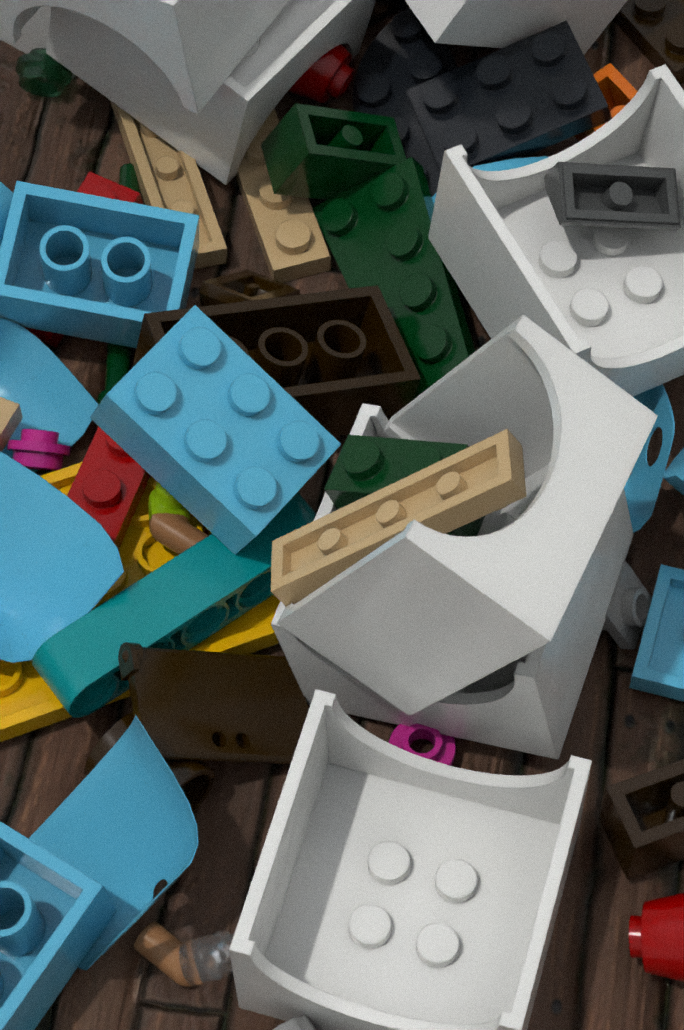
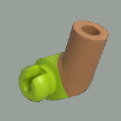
[148,482,209,555]

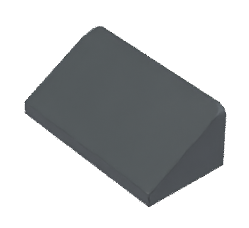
[544,162,681,231]

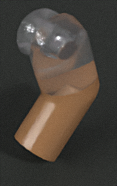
[134,921,234,987]

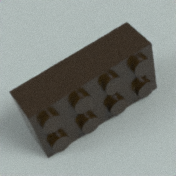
[133,285,421,436]

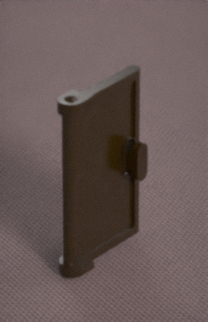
[118,642,308,764]

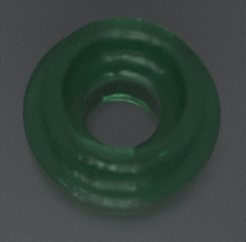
[15,48,72,97]

